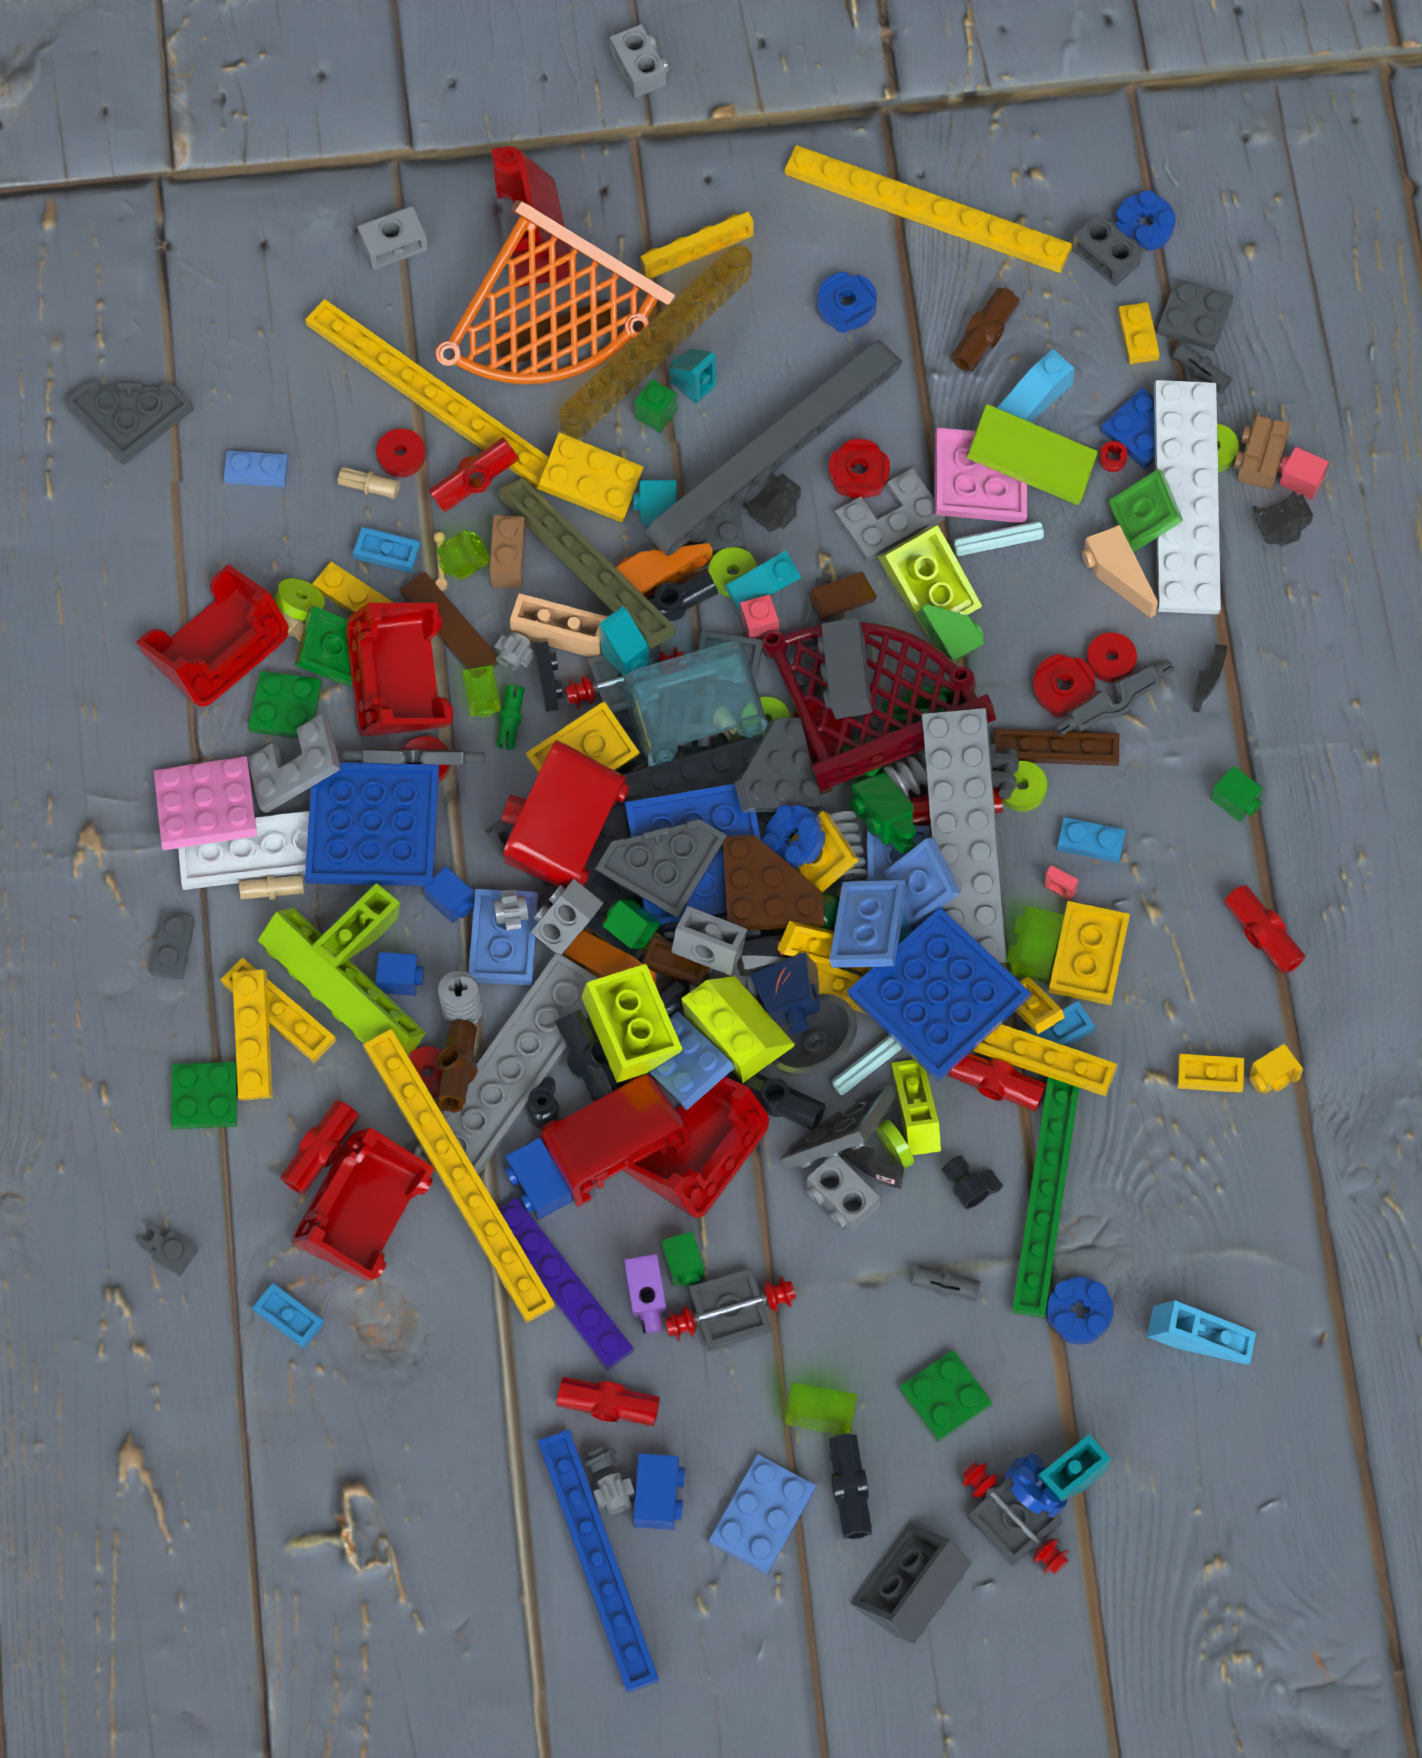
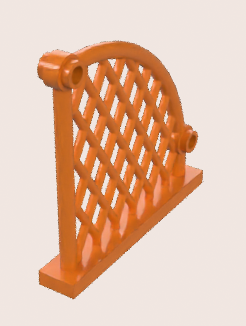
[434,200,675,385]

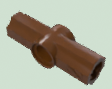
[951,287,1020,372]
[436,1019,478,1113]

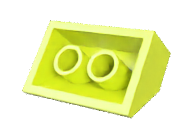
[581,964,682,1083]
[681,976,794,1083]

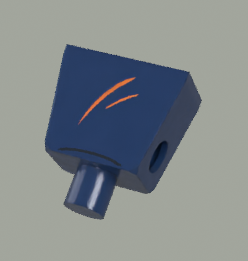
[750,952,821,1034]

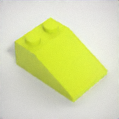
[877,525,982,637]

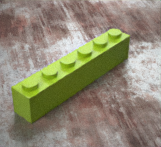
[257,907,426,1056]

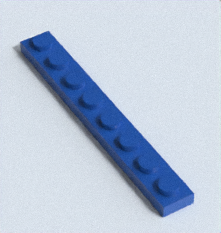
[538,1430,659,1693]

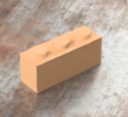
[510,593,607,657]

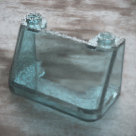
[623,641,768,767]

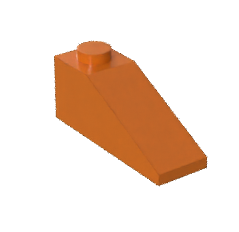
[615,543,712,598]
[562,930,656,985]

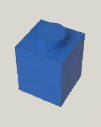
[424,866,475,923]
[375,952,424,996]

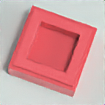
[1044,865,1079,901]

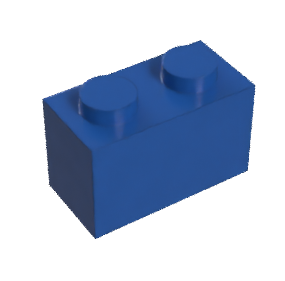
[504,1138,572,1220]
[633,1453,685,1530]

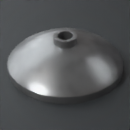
[772,994,857,1077]

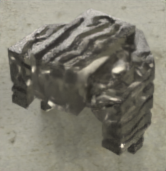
[742,473,801,532]
[1253,491,1313,547]

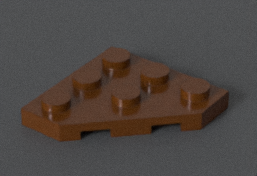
[723,835,824,930]

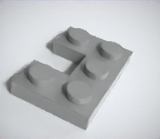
[835,468,945,563]
[248,714,341,813]

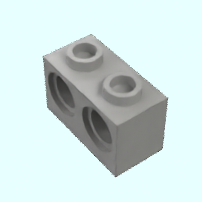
[609,24,669,98]
[530,879,603,955]
[806,1155,880,1233]

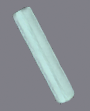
[953,521,1044,556]
[831,1035,902,1095]

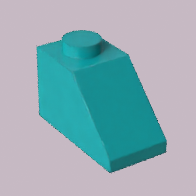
[669,348,717,404]
[634,480,677,528]
[725,550,802,613]
[599,606,650,679]
[1038,1434,1111,1502]

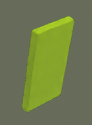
[966,404,1098,505]

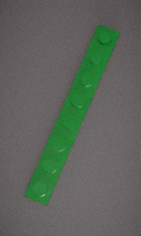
[1012,1077,1079,1318]

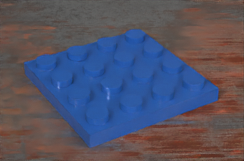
[305,763,440,886]
[624,784,761,926]
[847,907,1031,1082]

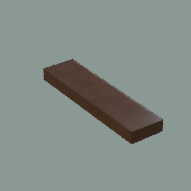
[497,299,618,367]
[400,571,499,680]
[993,728,1120,766]

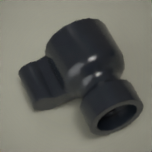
[527,1077,559,1129]
[941,1155,1003,1209]

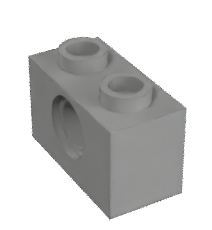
[357,206,428,270]
[671,906,747,975]

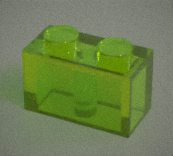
[1006,906,1064,984]
[785,1382,857,1435]

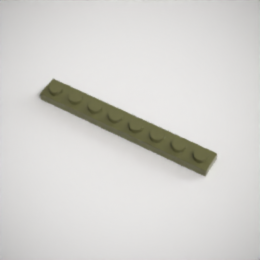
[498,478,676,649]

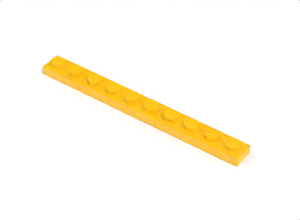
[785,145,1072,274]
[305,299,549,490]
[814,962,1117,1097]
[363,1029,555,1324]

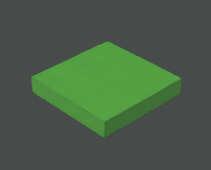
[1108,469,1183,552]

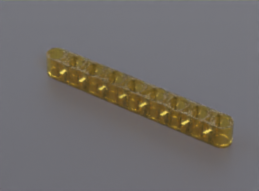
[559,245,752,439]

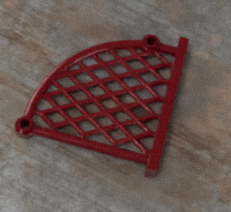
[762,622,996,791]

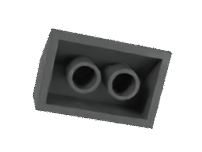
[851,1524,972,1644]

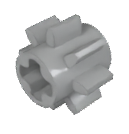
[494,632,534,671]
[494,889,529,931]
[593,1473,635,1515]

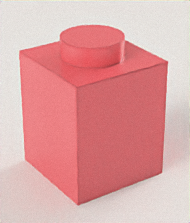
[1278,447,1329,500]
[740,594,779,640]

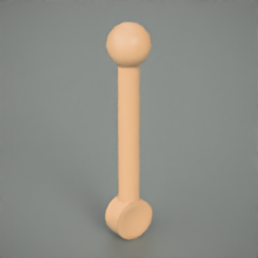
[433,531,448,592]

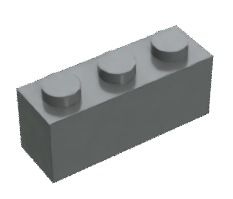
[818,617,873,719]

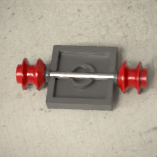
[564,647,689,713]
[664,1268,796,1351]
[962,1462,1069,1575]

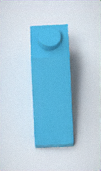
[997,349,1075,422]
[1147,1300,1256,1365]

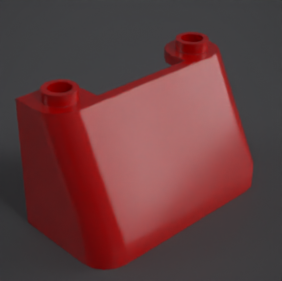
[491,146,570,288]
[136,564,289,707]
[346,603,453,736]
[503,740,630,889]
[539,1075,691,1208]
[623,1077,769,1218]
[291,1127,435,1281]

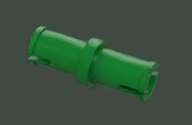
[495,685,525,750]

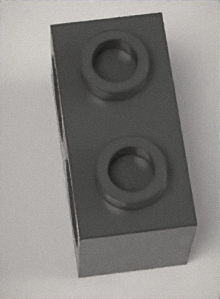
[1072,213,1142,287]

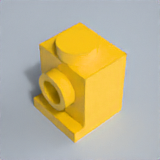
[1250,1043,1303,1095]

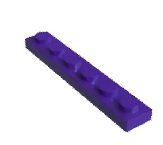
[499,1198,634,1371]

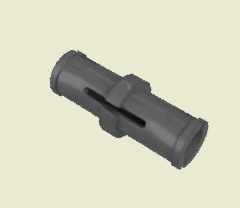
[1173,342,1232,393]
[912,1265,981,1302]

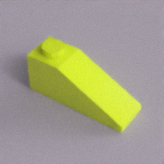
[891,1060,941,1155]

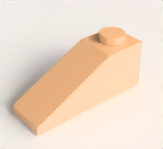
[1082,525,1158,618]

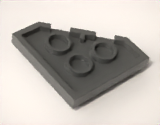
[64,382,193,465]
[734,718,823,813]
[595,819,727,919]
[780,1084,898,1170]

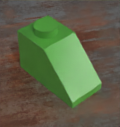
[916,604,985,662]

